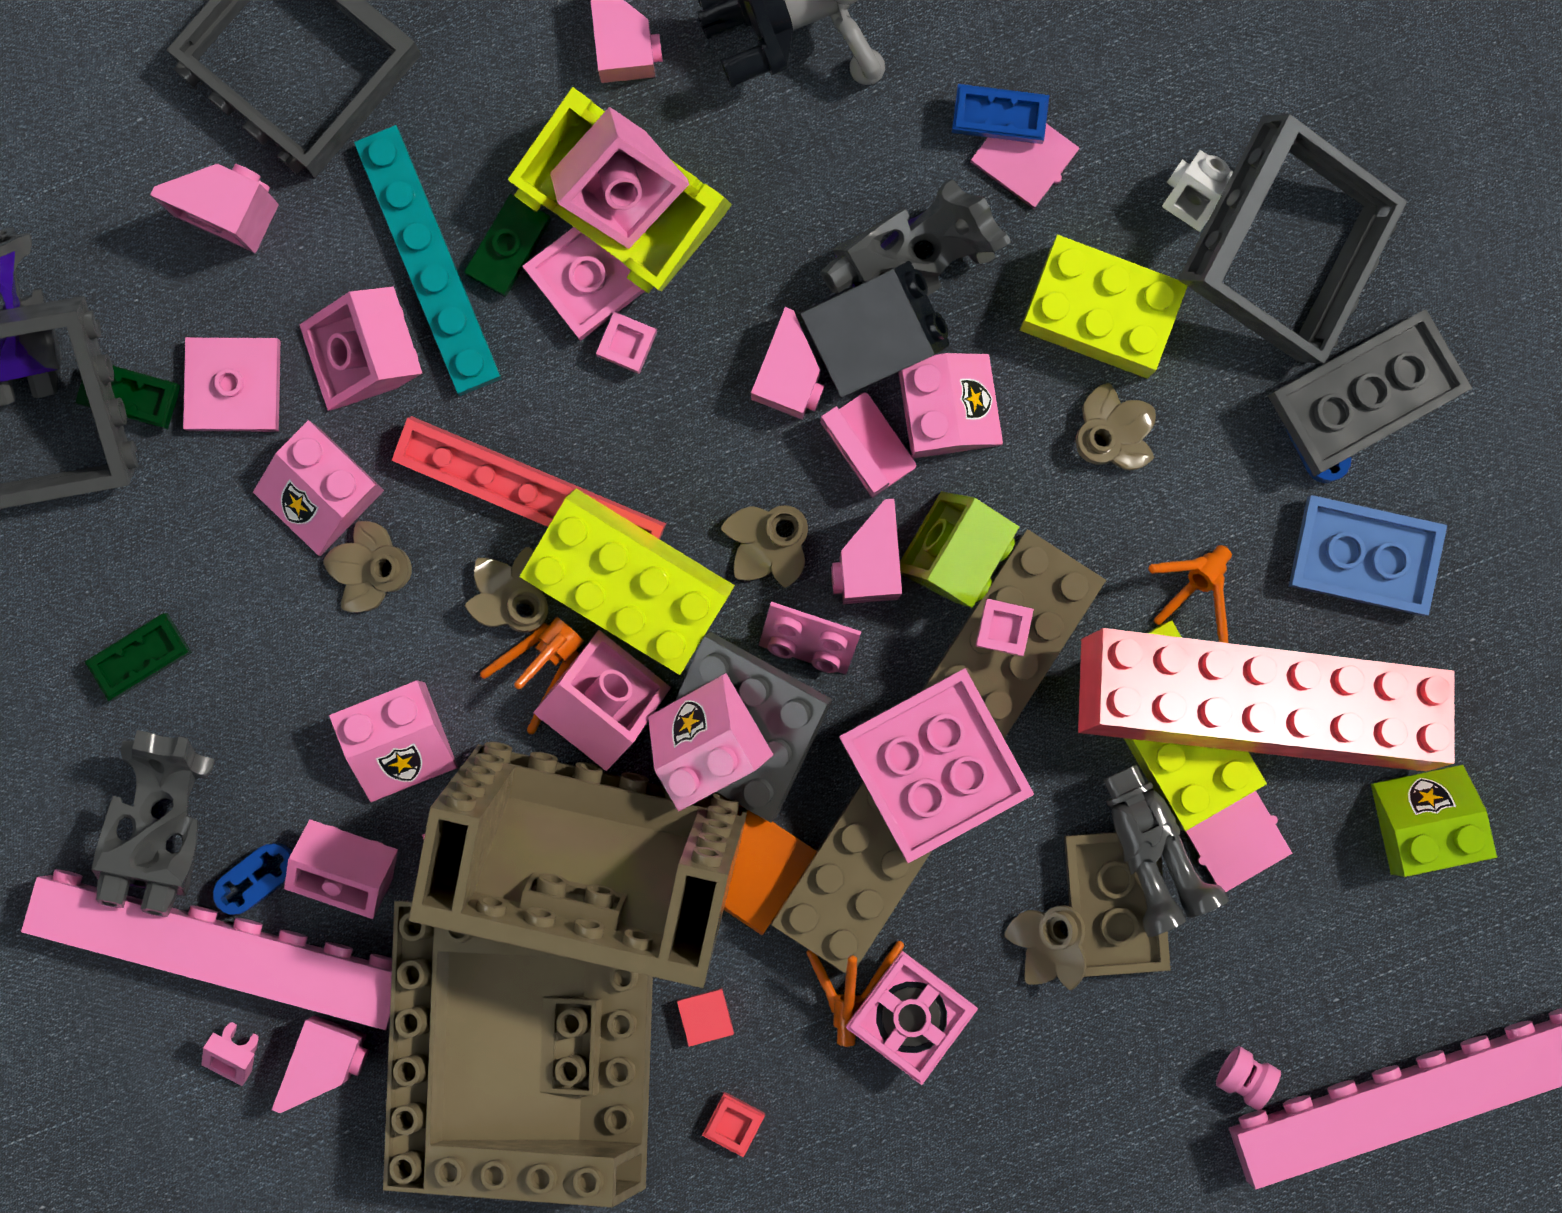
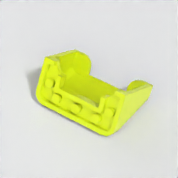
[508,87,732,294]

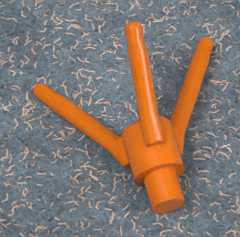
[1148,545,1232,643]
[806,941,904,1047]

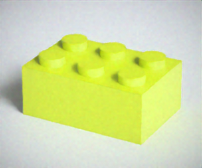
[1019,234,1188,379]

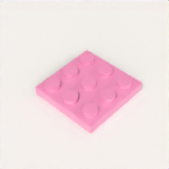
[839,668,1034,863]

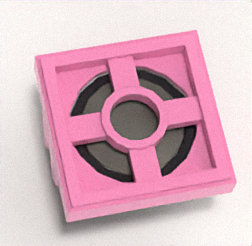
[845,950,978,1085]

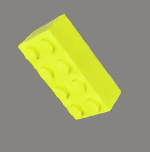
[519,488,735,675]
[1124,620,1267,831]

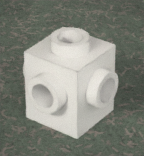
[1162,150,1233,232]

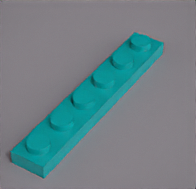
[354,125,502,396]

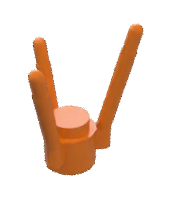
[480,617,584,735]

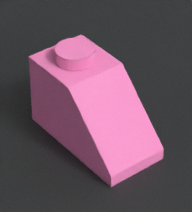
[591,0,663,83]
[751,307,825,420]
[272,1015,368,1113]

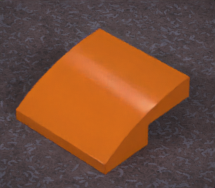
[724,805,817,935]

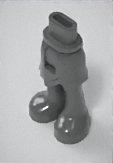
[1103,764,1229,937]

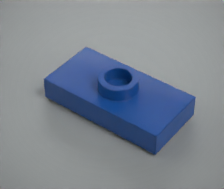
[951,84,1049,144]

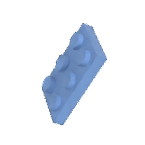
[1288,495,1447,617]

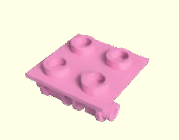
[759,602,861,675]

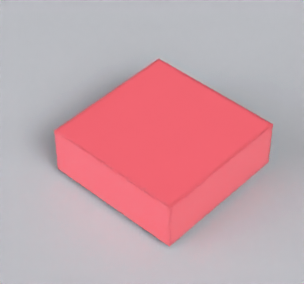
[677,988,734,1047]
[702,1092,765,1157]

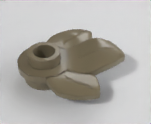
[1076,383,1156,470]
[721,505,808,588]
[323,521,412,613]
[465,547,548,633]
[1004,905,1086,990]

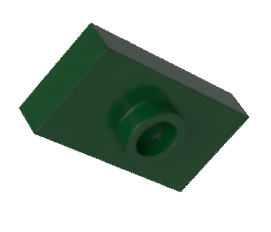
[464,194,551,298]
[75,366,181,430]
[84,613,192,702]

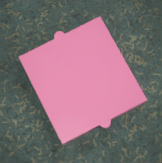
[970,123,1080,209]
[1185,791,1293,892]

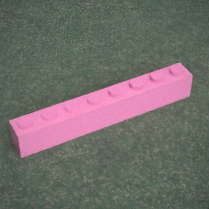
[21,869,392,1030]
[1229,1008,1562,1189]

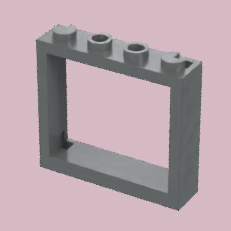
[167,0,421,178]
[1178,114,1408,364]
[0,295,139,509]

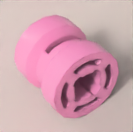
[1216,1045,1281,1111]

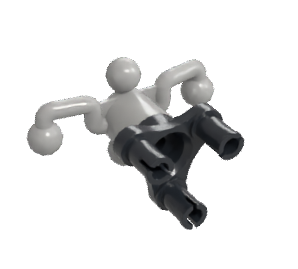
[696,0,885,88]

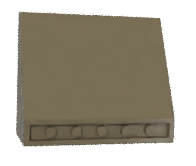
[409,742,748,988]
[383,900,653,1208]

